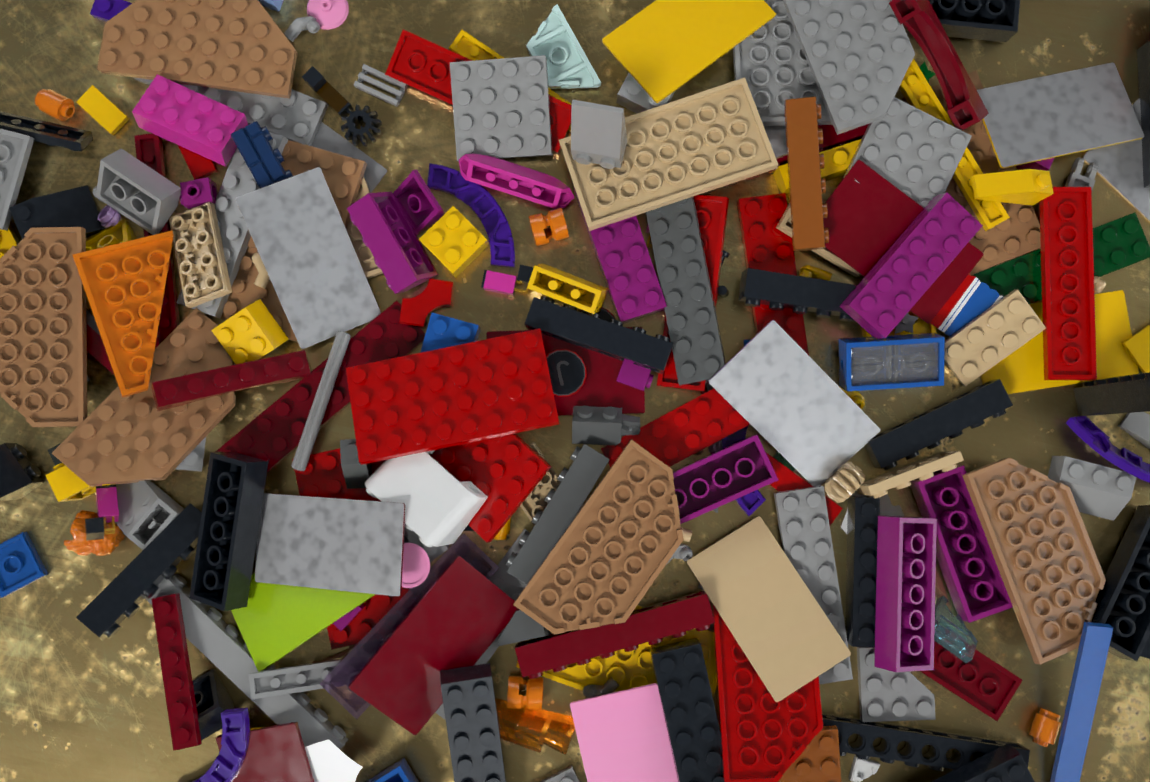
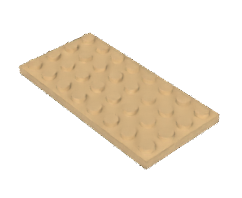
[559,77,778,231]

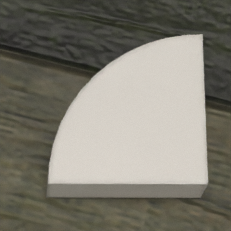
[848,756,880,782]

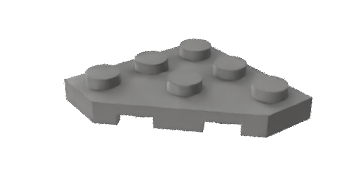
[857,647,936,722]

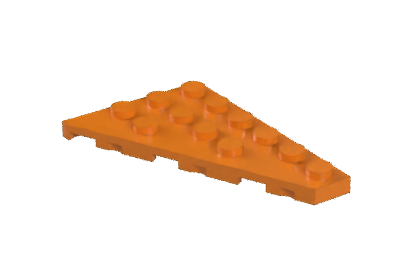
[72,231,173,398]

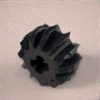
[341,104,382,147]

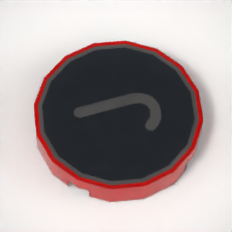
[546,349,587,397]

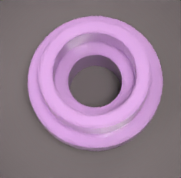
[98,205,121,228]

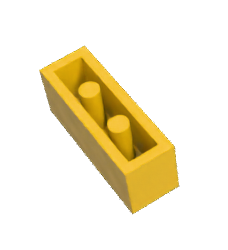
[527,263,608,314]

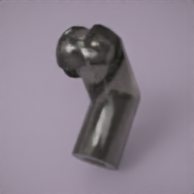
[582,677,620,699]

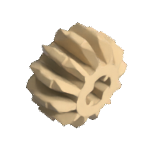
[824,462,865,503]

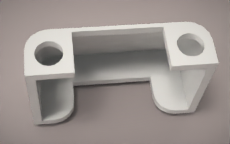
[365,450,488,547]

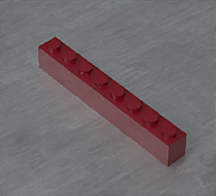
[515,591,715,679]

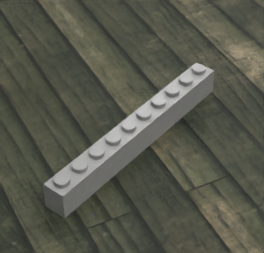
[145,574,349,749]

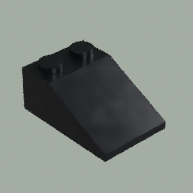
[9,185,106,239]

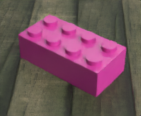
[132,74,248,167]

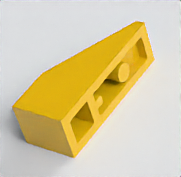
[971,169,1054,205]

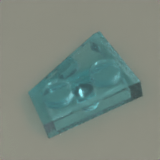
[934,596,978,663]

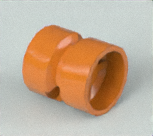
[529,207,569,246]
[507,676,543,710]

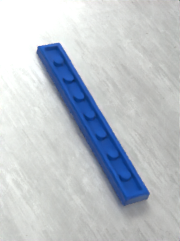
[1050,622,1113,782]

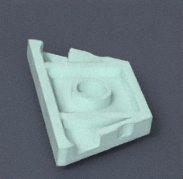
[526,4,601,89]

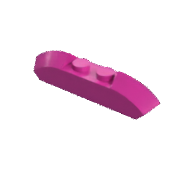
[458,154,574,209]

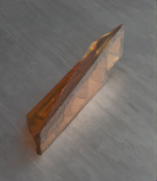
[495,698,575,755]

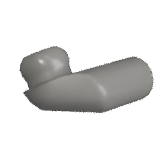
[284,16,320,42]
[665,544,693,566]

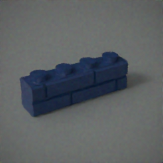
[231,122,293,189]

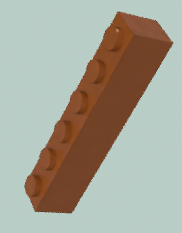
[784,97,829,251]

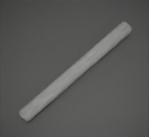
[291,331,351,471]

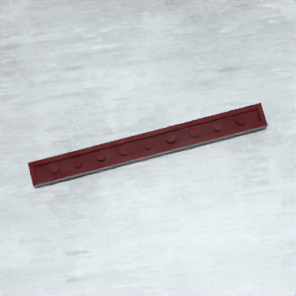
[134,133,180,349]

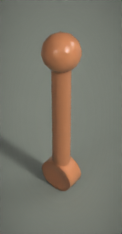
[311,644,359,664]

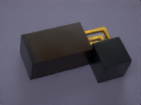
[302,66,354,118]

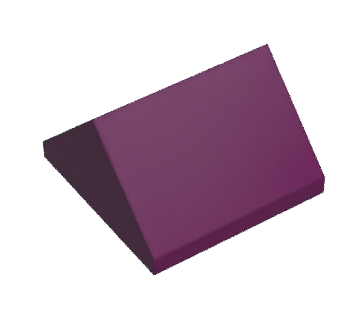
[393,169,445,235]

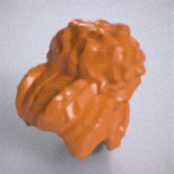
[64,510,125,556]

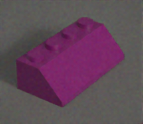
[347,191,439,294]

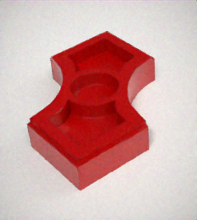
[399,278,453,327]

